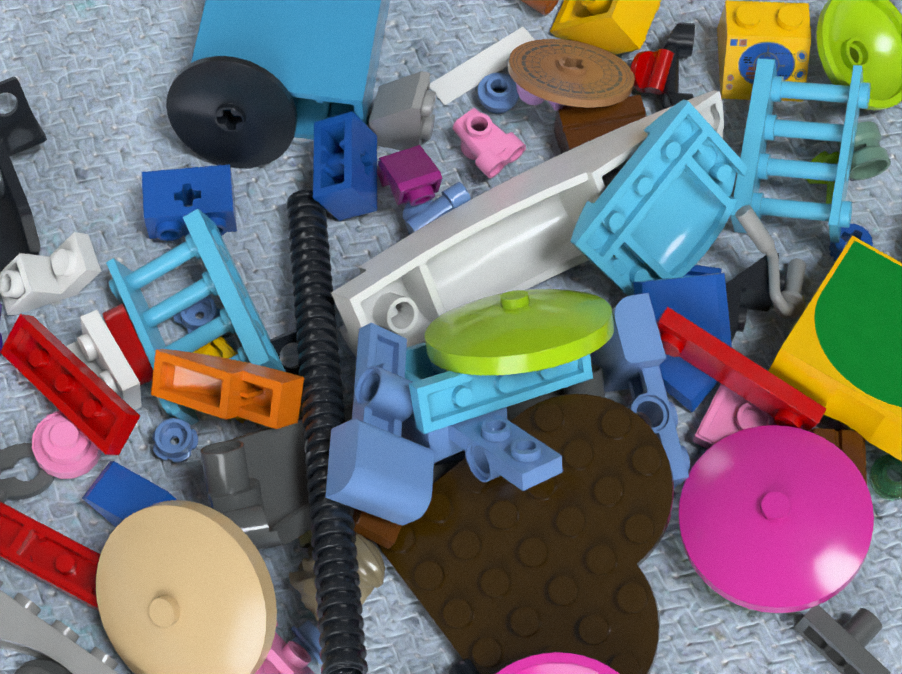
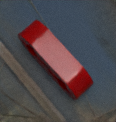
[102,303,153,386]

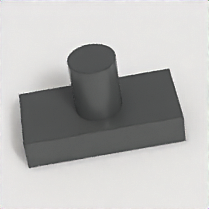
[794,605,891,674]

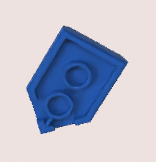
[633,272,732,413]

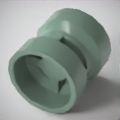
[837,121,891,180]

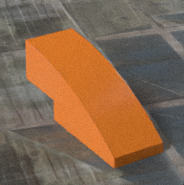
[151,349,304,429]

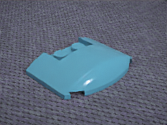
[570,99,748,296]

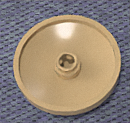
[96,500,277,674]

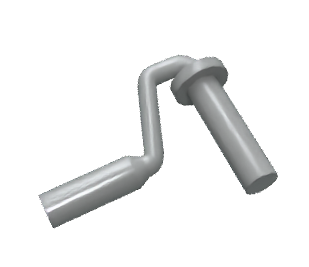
[735,205,806,319]

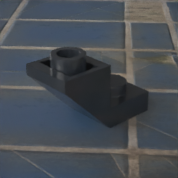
[726,253,785,342]

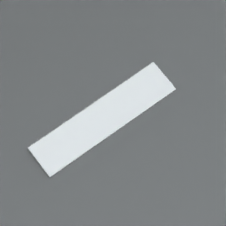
[430,27,535,105]

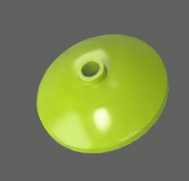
[817,0,902,111]

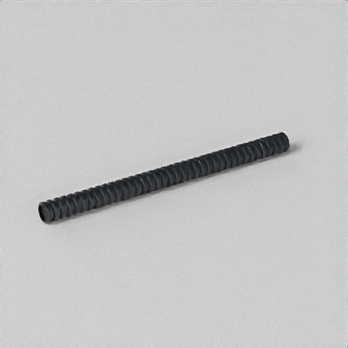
[286,190,368,674]

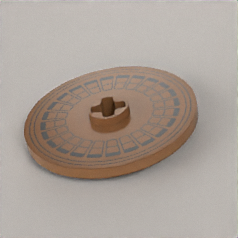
[508,39,635,108]

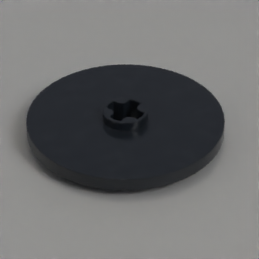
[166,56,298,168]

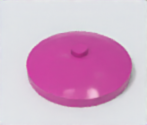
[679,425,874,613]

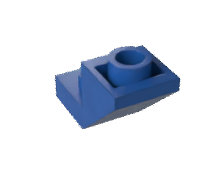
[82,461,177,528]

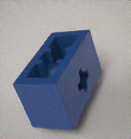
[313,111,377,221]
[142,164,237,241]

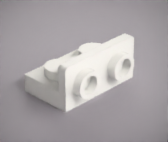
[66,310,142,410]

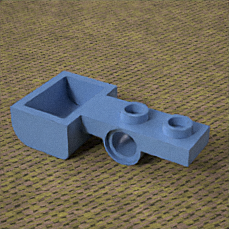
[590,293,690,489]
[325,323,434,526]
[401,407,563,491]

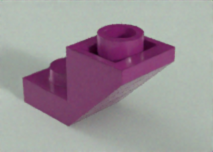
[377,145,443,206]

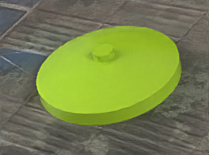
[424,289,614,376]

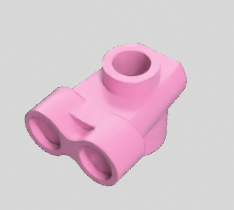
[453,108,526,179]

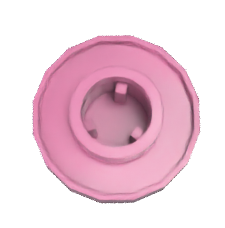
[32,410,102,479]

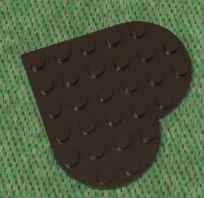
[375,394,674,674]

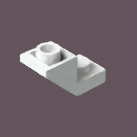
[0,232,101,316]

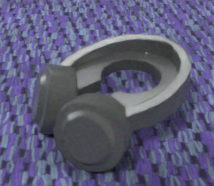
[0,443,55,503]

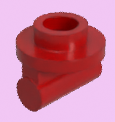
[630,49,674,95]

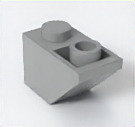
[369,71,436,151]

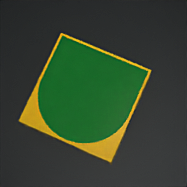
[768,236,902,461]

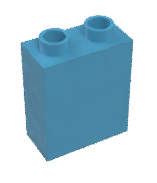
[191,0,390,140]

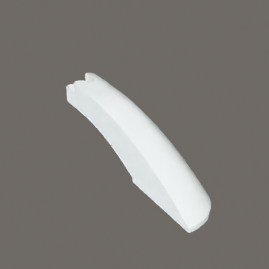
[331,90,724,357]

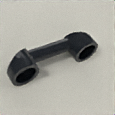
[661,22,695,110]

